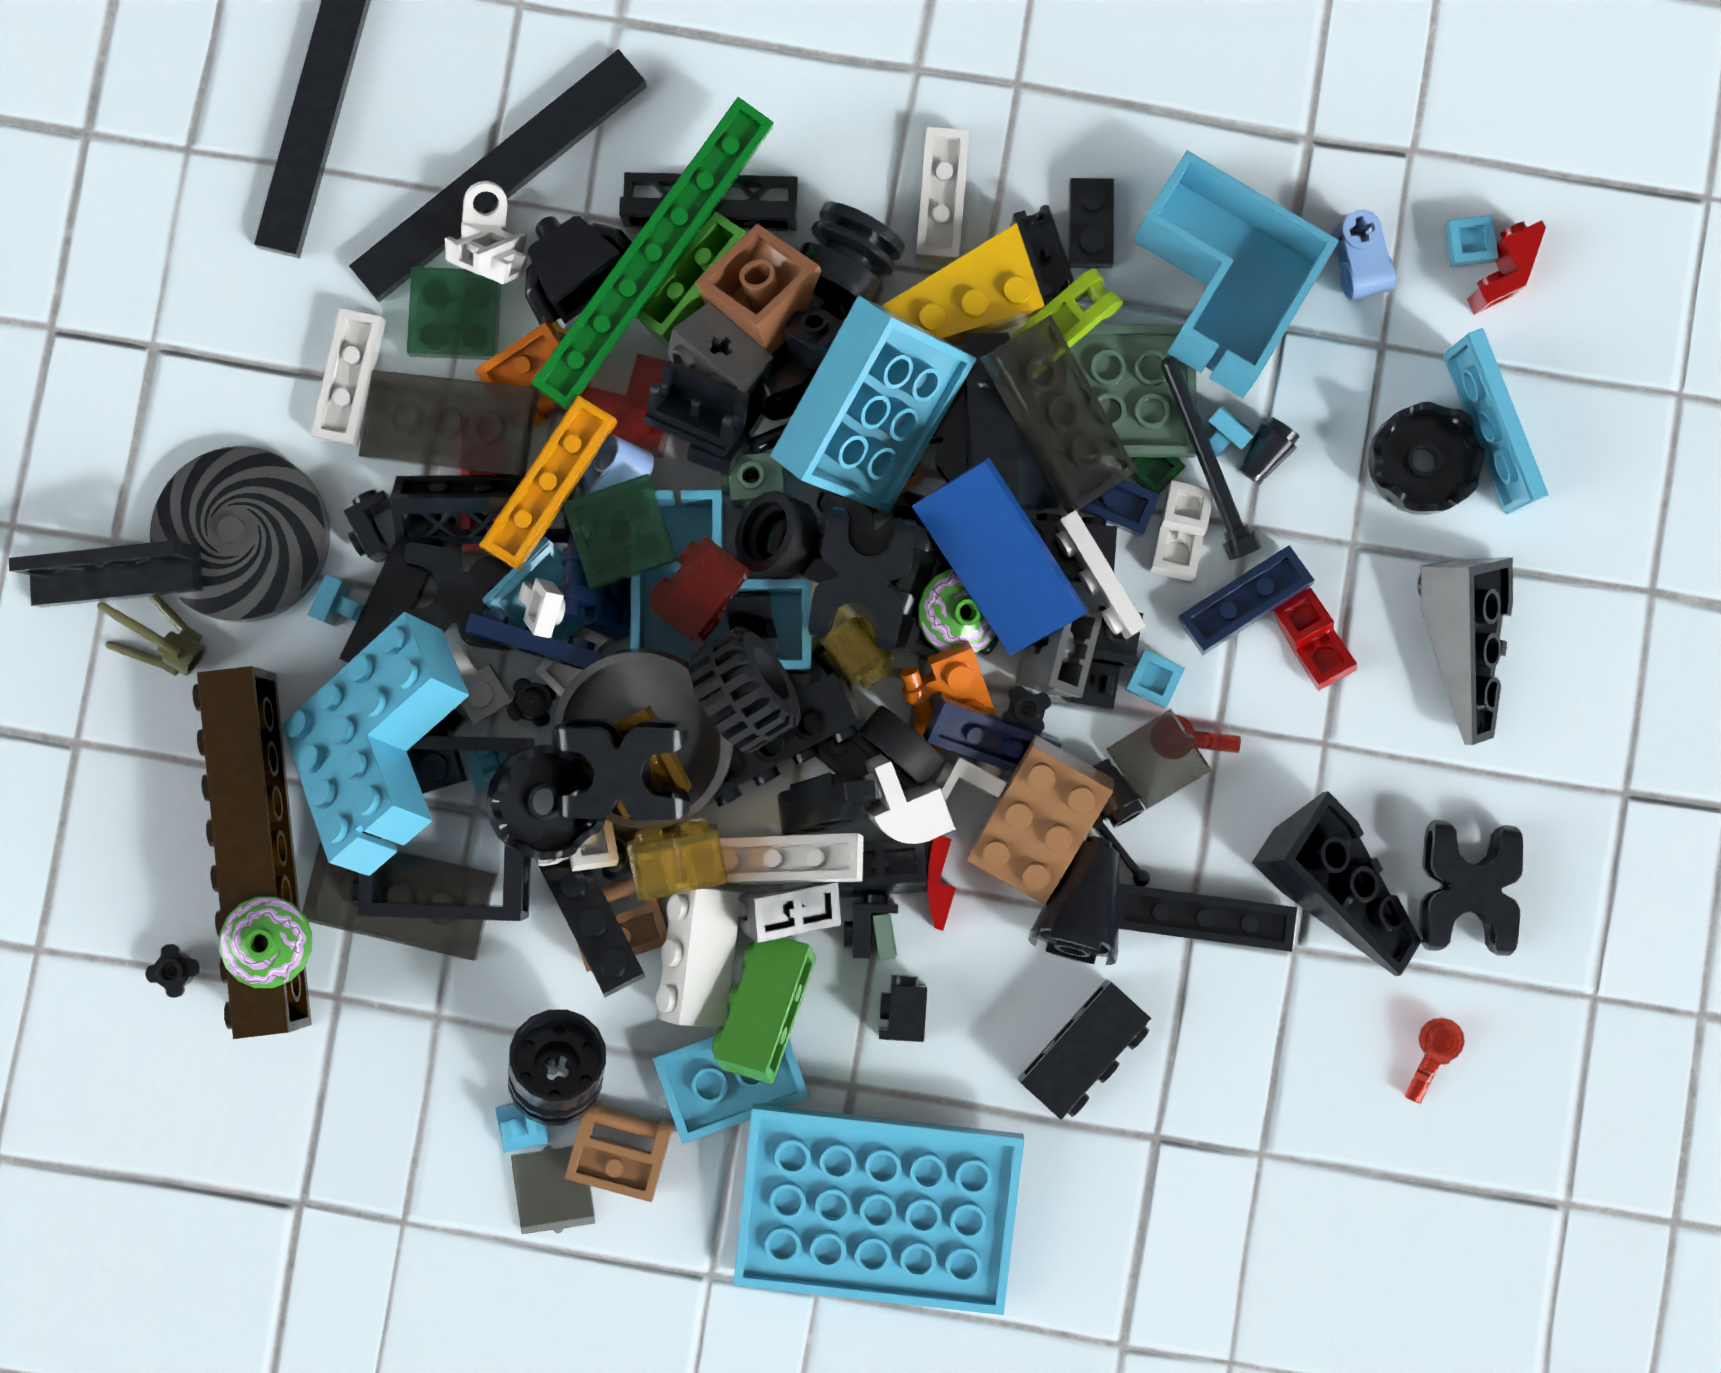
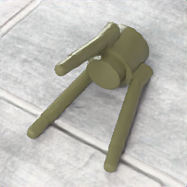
[97,596,206,676]

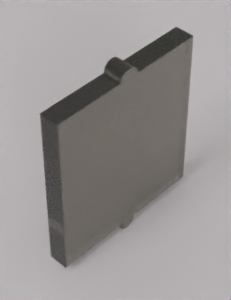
[1106,708,1212,810]
[511,1145,596,1234]

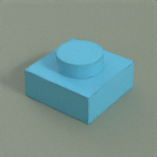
[1444,215,1498,267]
[1125,649,1185,709]

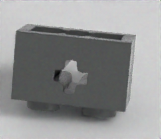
[667,302,774,398]
[1015,604,1103,698]

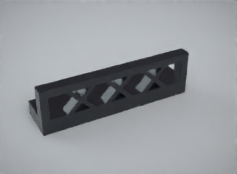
[619,172,798,231]
[390,475,576,545]
[9,540,203,607]

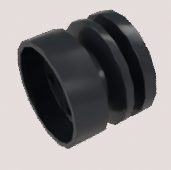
[799,201,905,307]
[508,1009,606,1126]

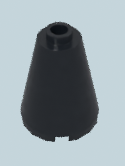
[1028,836,1119,965]

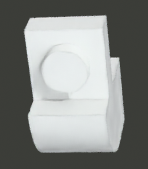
[863,754,955,844]

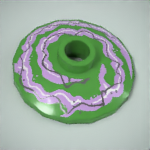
[917,569,996,653]
[219,897,312,988]

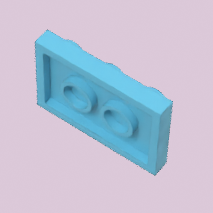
[652,1035,810,1144]

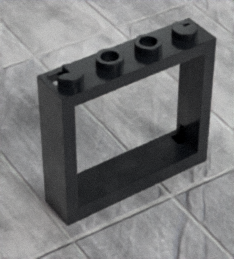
[352,735,535,921]

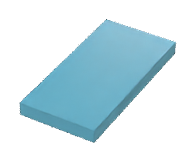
[1443,328,1549,515]

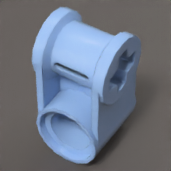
[1332,210,1396,301]
[577,435,654,518]

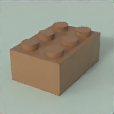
[966,735,1114,905]

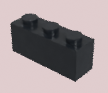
[1017,979,1152,1120]

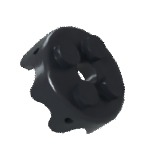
[1368,402,1485,515]
[487,744,606,860]

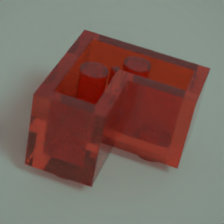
[580,353,669,459]
[649,536,751,650]

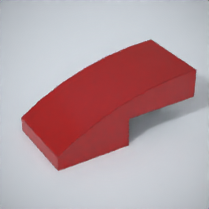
[1272,587,1357,691]
[926,836,956,931]

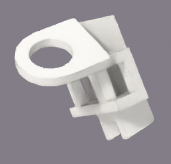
[445,181,528,284]

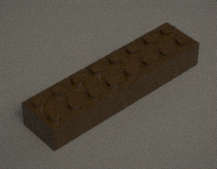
[192,666,312,1039]

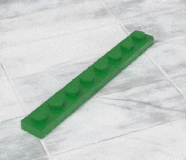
[531,97,774,411]

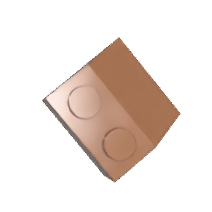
[695,224,821,355]

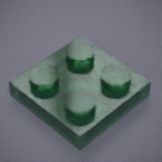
[407,267,501,360]
[562,473,678,590]

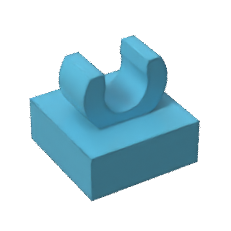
[1208,405,1256,457]
[307,574,364,626]
[462,736,507,793]
[495,1103,551,1153]

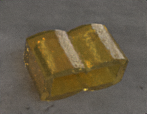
[820,616,896,689]
[627,818,728,900]

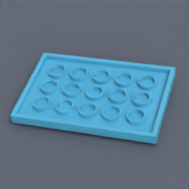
[733,1104,1024,1315]

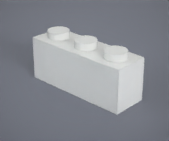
[655,884,742,1027]

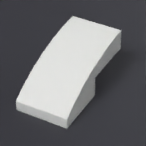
[1150,480,1213,582]

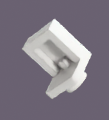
[934,757,1007,801]

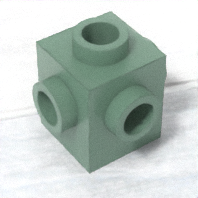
[720,447,785,512]

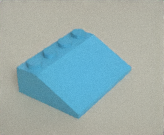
[770,295,977,513]

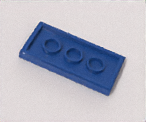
[912,457,1087,656]

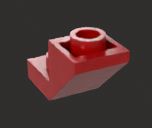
[1467,220,1546,315]

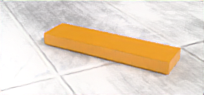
[479,395,617,572]

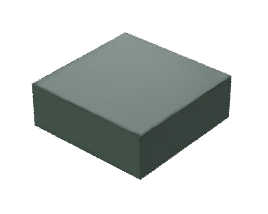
[873,913,897,961]

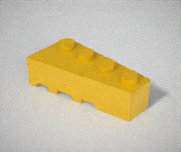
[882,223,1044,346]

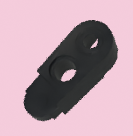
[777,772,879,835]

